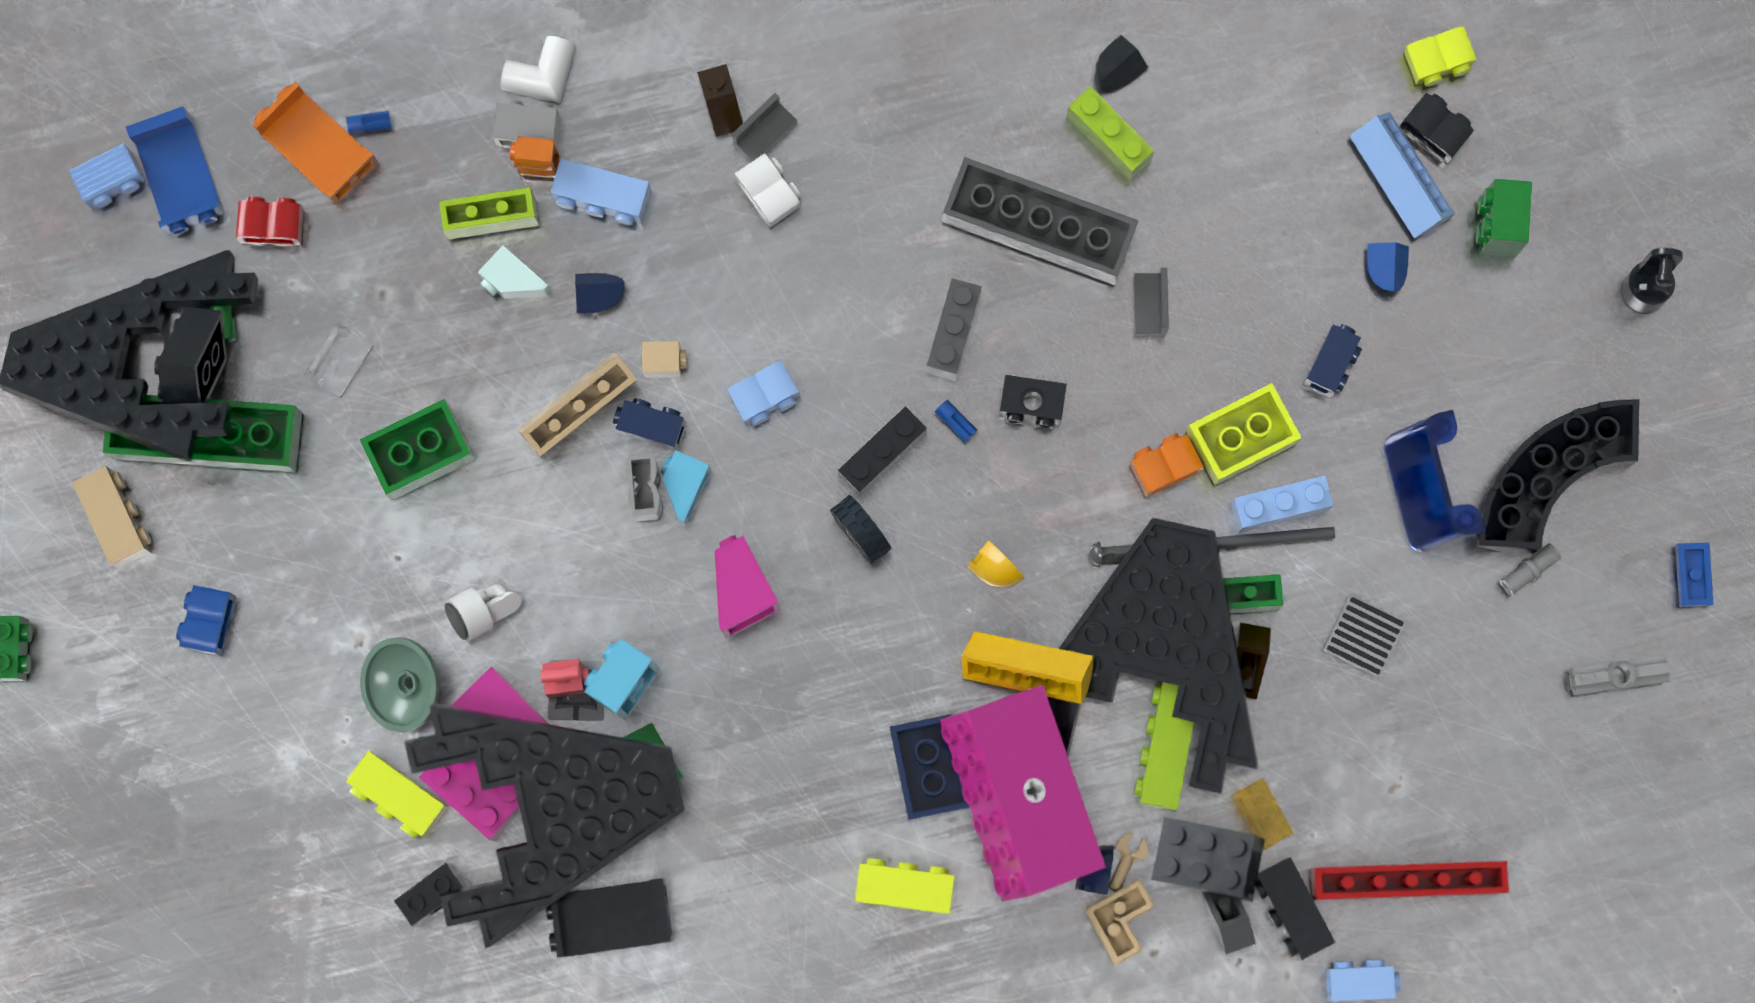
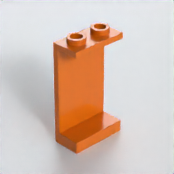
[252,82,378,205]

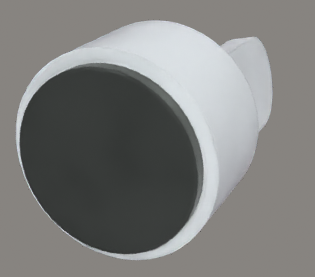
[445,583,522,641]

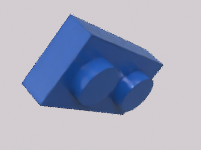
[1675,543,1714,607]

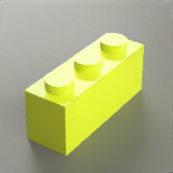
[346,751,449,839]
[855,858,954,914]

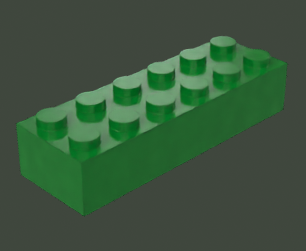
[102,394,302,472]

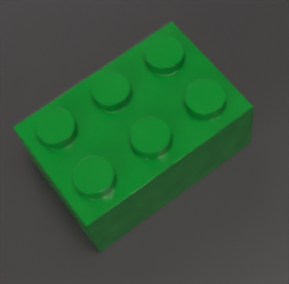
[360,399,476,500]

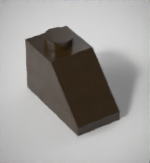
[697,64,743,139]
[1236,622,1271,699]

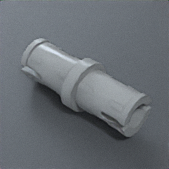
[1500,543,1561,596]

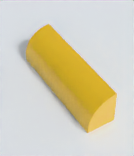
[961,631,1093,704]

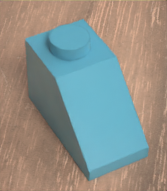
[661,450,711,526]

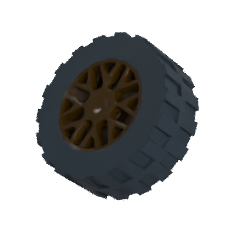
[830,495,892,564]

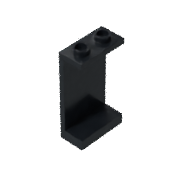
[545,878,673,958]

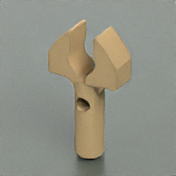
[1109,833,1148,892]

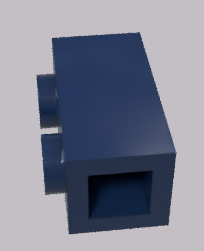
[1303,324,1362,398]
[613,398,686,451]

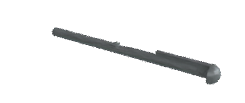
[1089,527,1335,566]

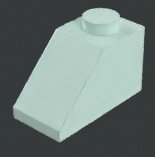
[478,245,552,299]

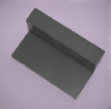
[731,93,798,162]
[1134,267,1169,336]

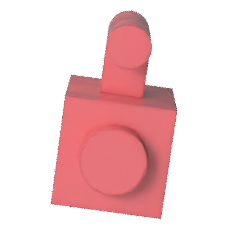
[540,659,590,699]

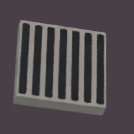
[1322,594,1407,679]

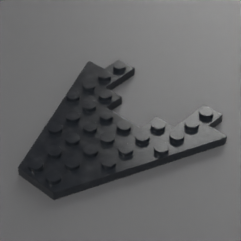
[1047,518,1259,794]
[404,704,685,948]

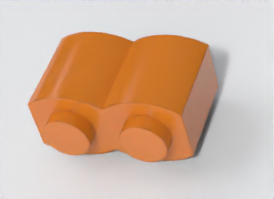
[510,136,561,178]
[1130,433,1204,498]

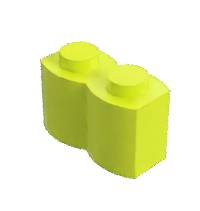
[1404,26,1477,87]

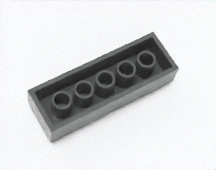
[942,157,1139,285]

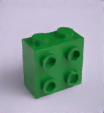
[0,616,32,681]

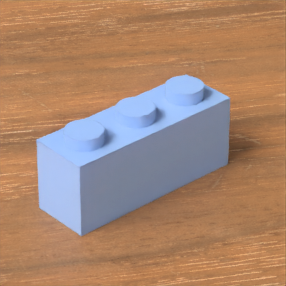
[550,158,651,225]
[1230,476,1333,533]

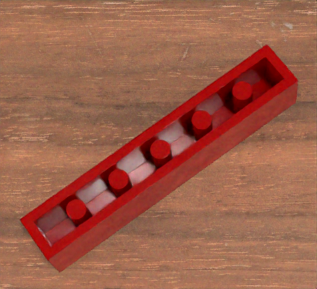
[1310,861,1509,901]

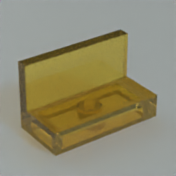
[1230,778,1294,851]

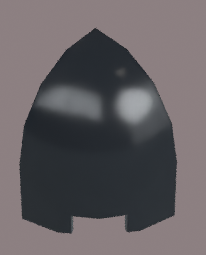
[1096,35,1148,88]

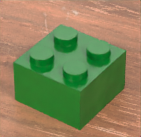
[1476,179,1532,257]

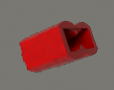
[236,196,303,246]

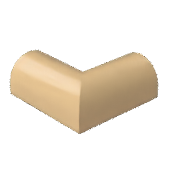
[1084,879,1155,966]

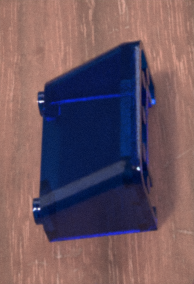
[1384,409,1486,553]

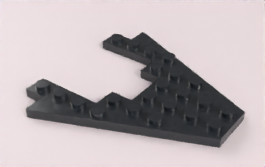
[0,250,259,462]

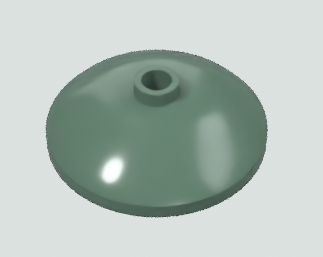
[360,637,440,732]

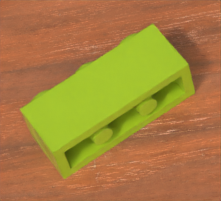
[1067,86,1154,181]
[439,187,539,240]

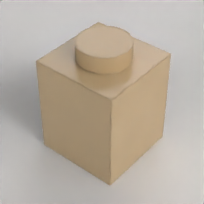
[642,341,687,378]

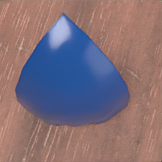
[1367,242,1409,291]

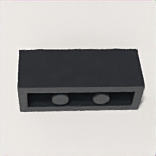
[838,406,927,498]
[1255,857,1336,960]

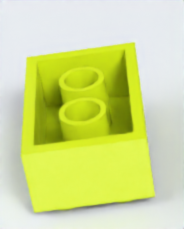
[1186,383,1302,485]

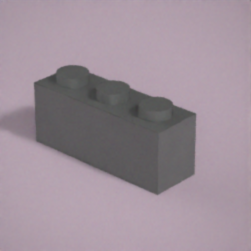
[926,278,982,381]

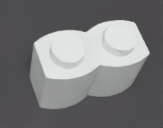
[735,153,802,228]

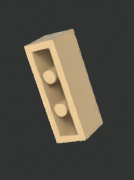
[72,466,151,569]

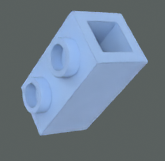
[1325,960,1400,1001]

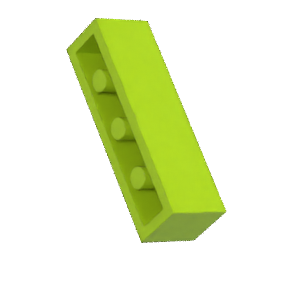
[1134,682,1194,812]

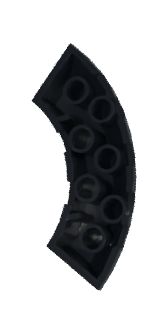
[1478,399,1640,554]

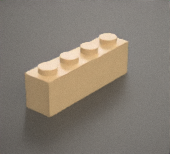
[516,352,637,457]

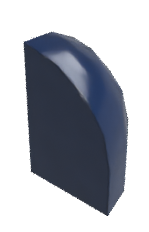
[575,273,625,313]
[1075,845,1114,895]

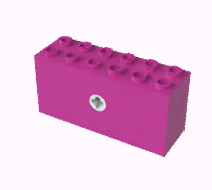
[940,685,1106,902]

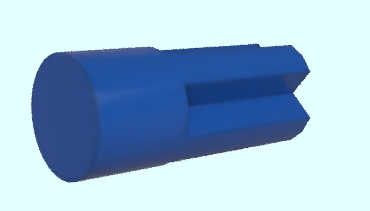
[346,110,392,135]
[935,399,978,443]

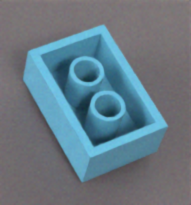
[584,638,660,720]

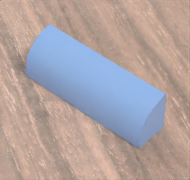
[1350,112,1455,239]

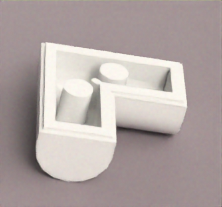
[501,36,576,104]

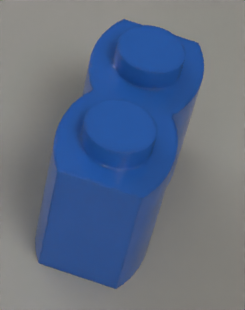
[176,585,235,656]

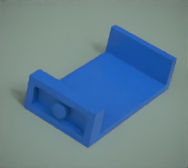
[126,106,224,235]

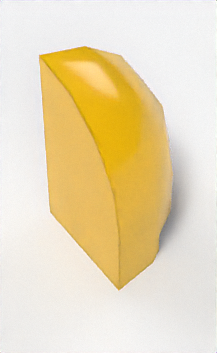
[967,540,1024,588]

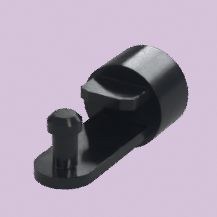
[1622,248,1683,313]

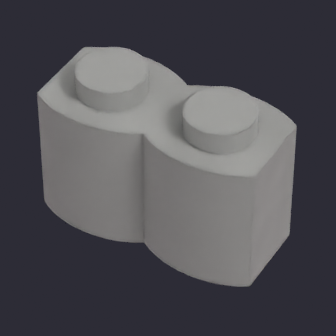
[626,452,662,521]

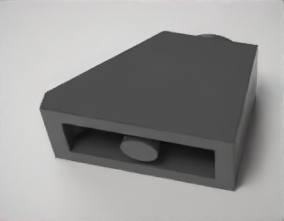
[1201,892,1256,955]

